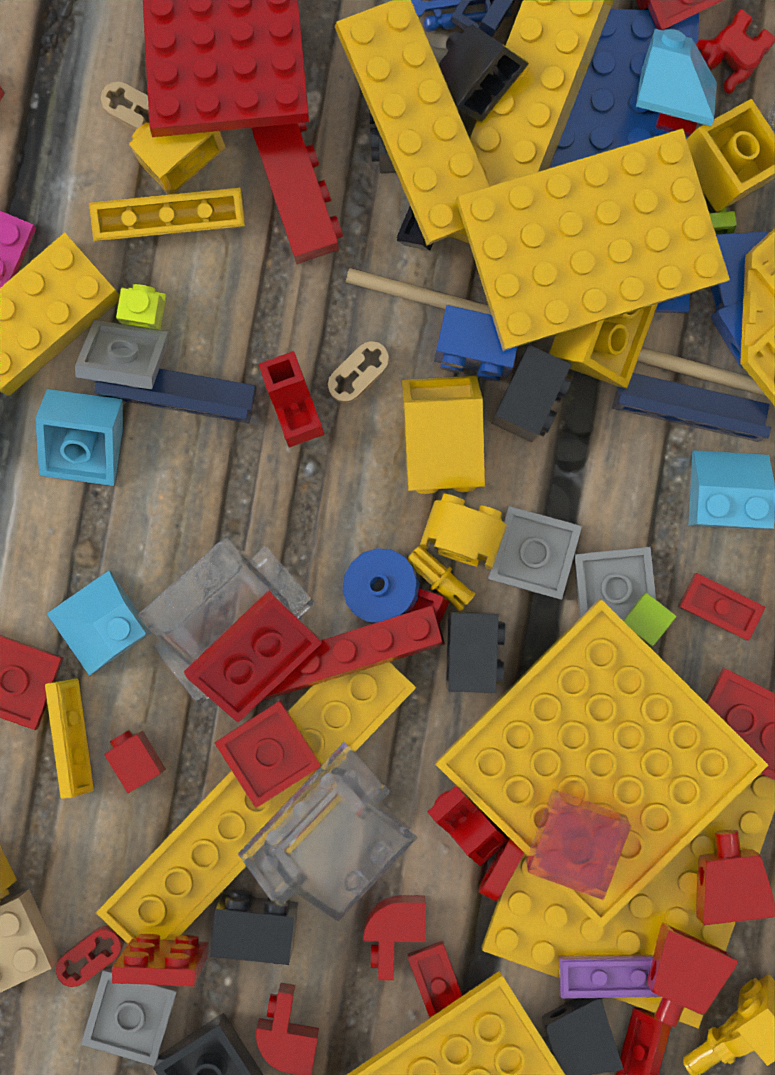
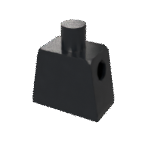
[438,24,529,123]
[542,998,623,1075]

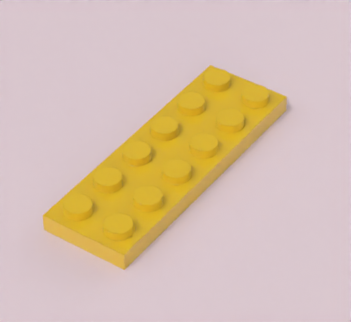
[335,0,489,245]

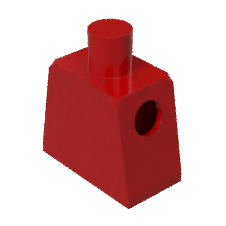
[696,830,775,926]
[647,922,738,1027]

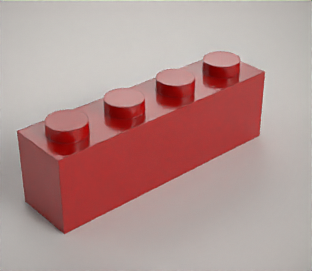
[251,123,343,264]

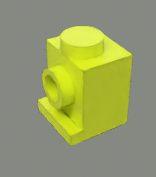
[116,284,167,330]

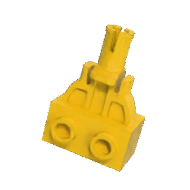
[683,974,775,1075]

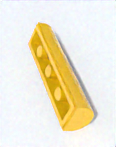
[89,188,246,241]

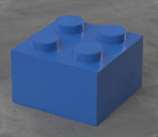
[434,305,517,381]

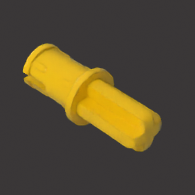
[407,546,476,612]

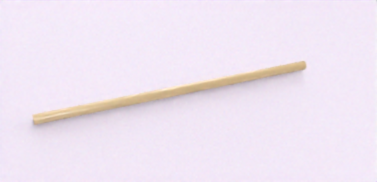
[346,268,767,397]

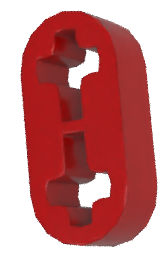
[478,836,524,902]
[56,926,124,987]

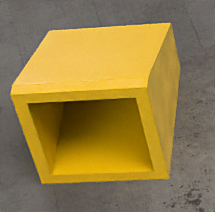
[402,376,485,494]

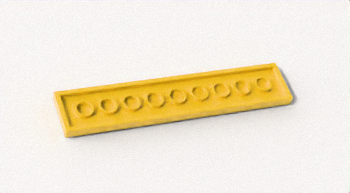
[96,662,416,944]

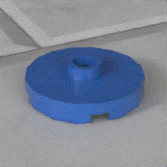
[342,548,419,624]

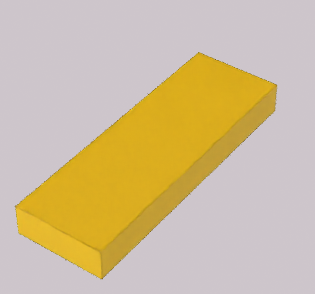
[45,678,94,799]

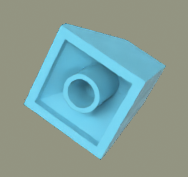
[636,29,717,126]
[47,571,153,676]

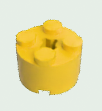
[420,494,507,570]

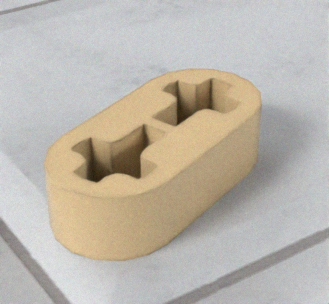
[100,81,149,131]
[328,341,389,404]

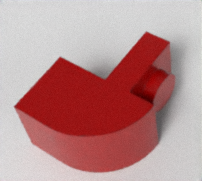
[258,351,325,448]
[427,786,508,866]
[363,895,426,981]
[256,983,319,1075]

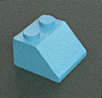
[35,389,123,486]
[688,450,775,530]

